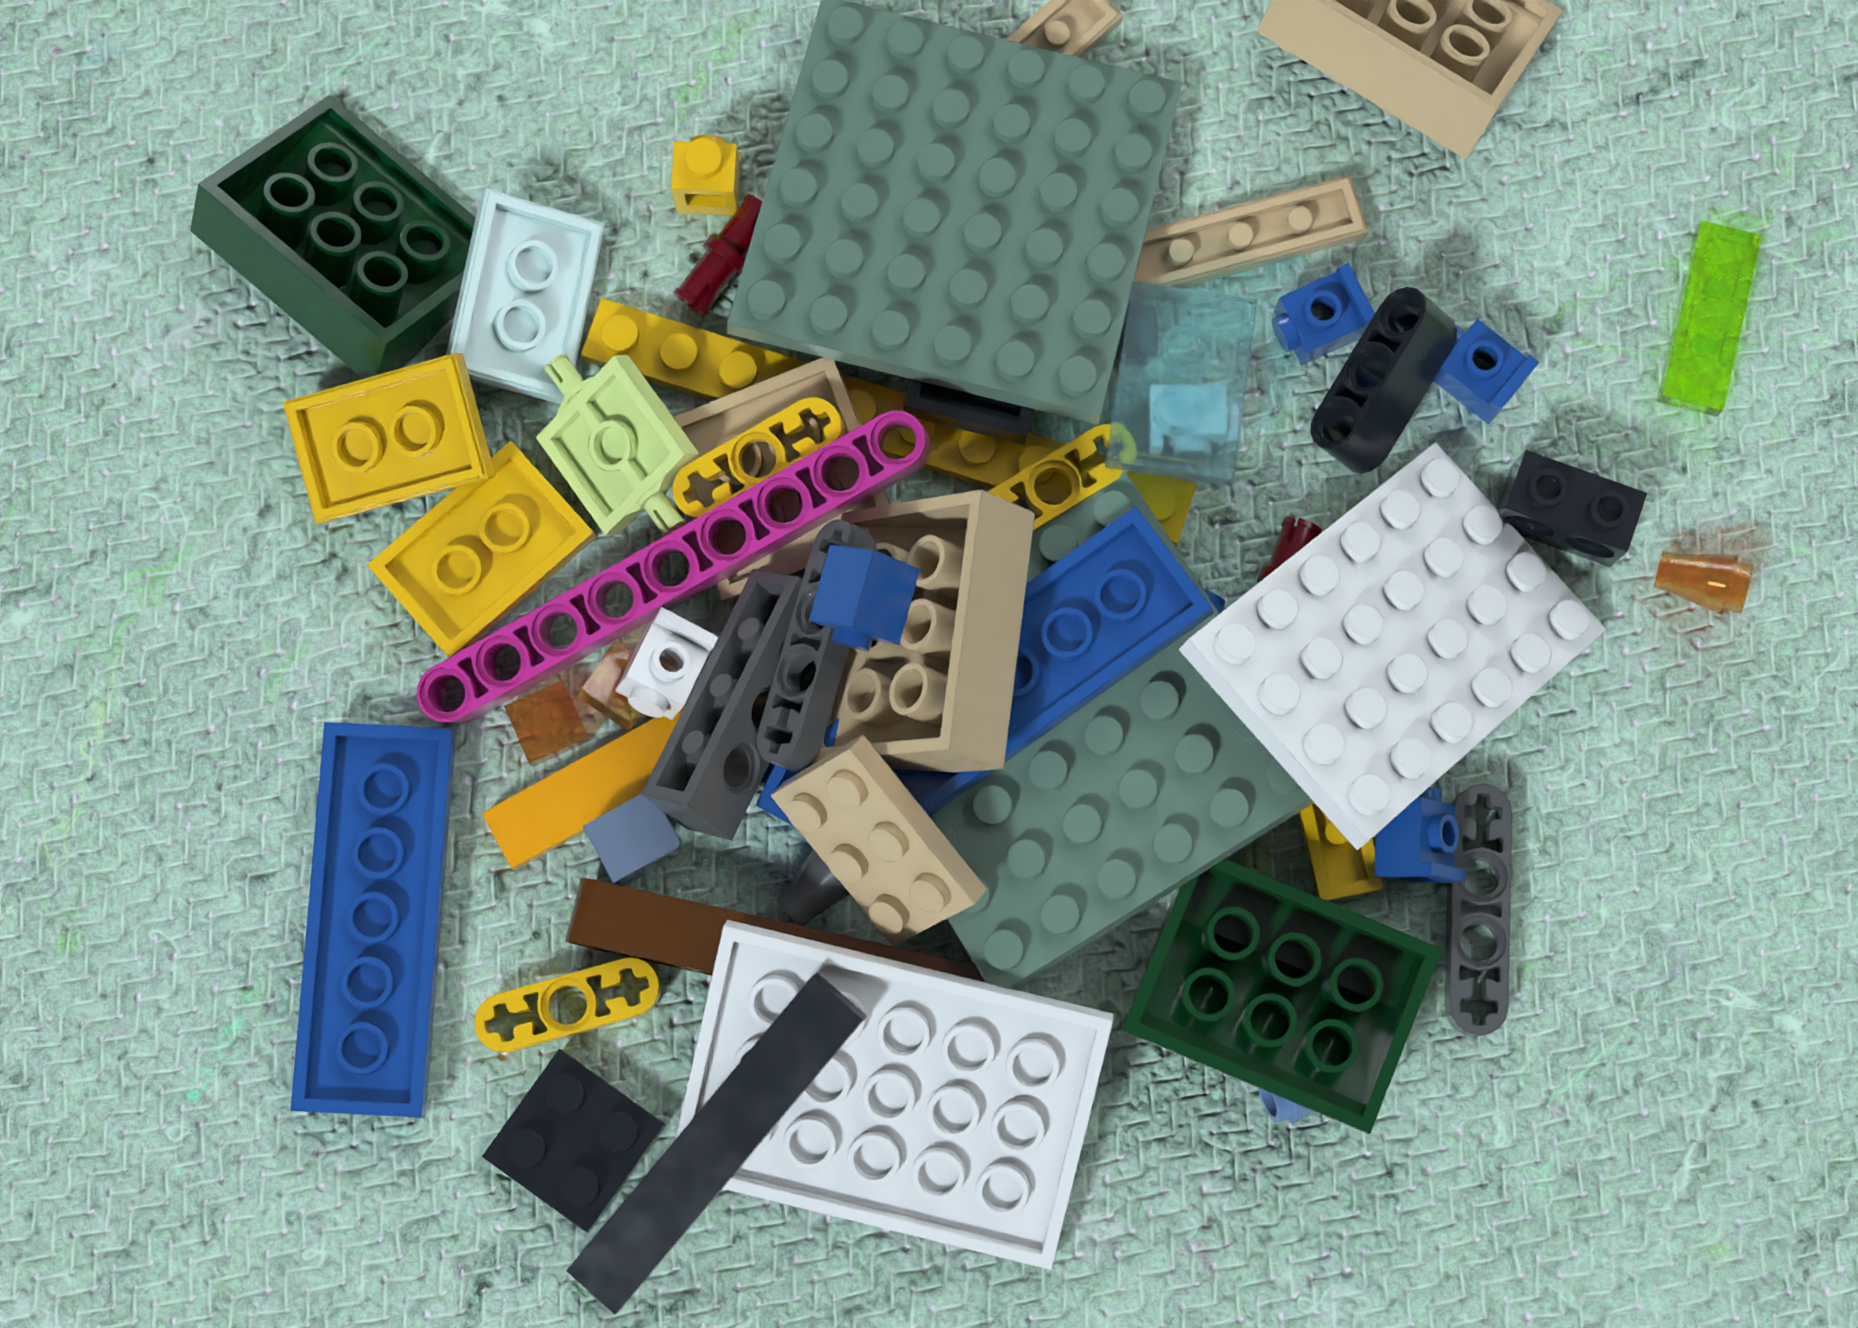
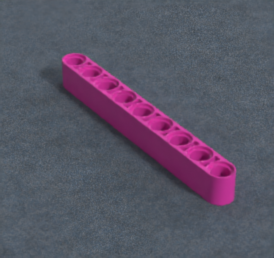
[416,410,931,724]

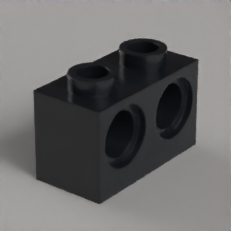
[1496,450,1647,567]

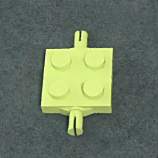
[536,354,699,537]

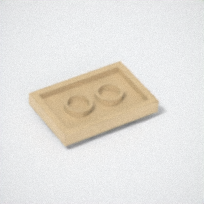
[770,735,987,946]

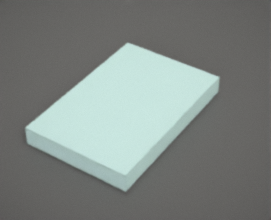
[446,188,605,404]

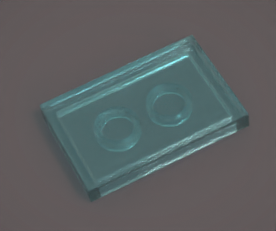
[1105,281,1258,486]

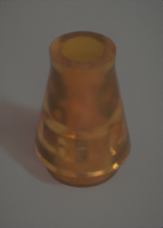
[1653,551,1753,616]

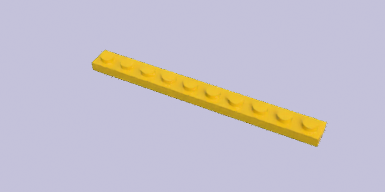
[581,298,1197,547]

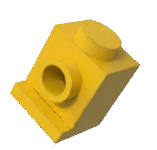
[671,135,742,216]

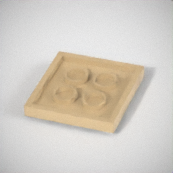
[673,357,891,602]

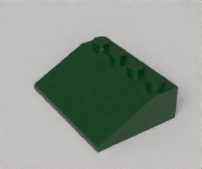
[190,95,476,379]
[1122,859,1442,1134]

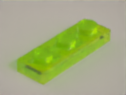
[1656,220,1762,417]

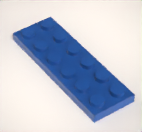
[824,506,1214,817]
[290,722,456,1118]

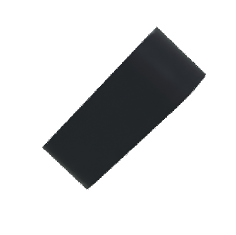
[1310,287,1457,474]

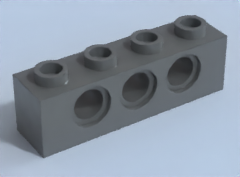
[641,569,824,841]

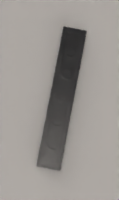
[566,972,868,1315]

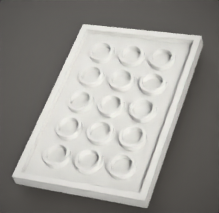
[1179,442,1607,850]
[675,920,1113,1270]

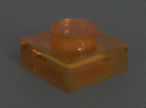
[576,639,642,732]
[504,680,591,767]

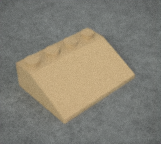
[1256,0,1564,160]
[812,490,1035,772]

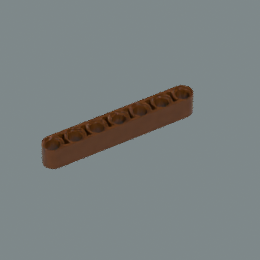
[565,878,985,982]

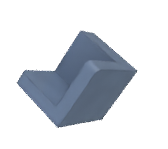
[583,794,681,886]

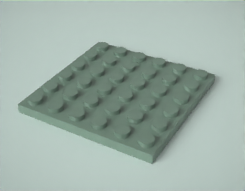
[727,0,1182,425]
[807,470,1314,990]

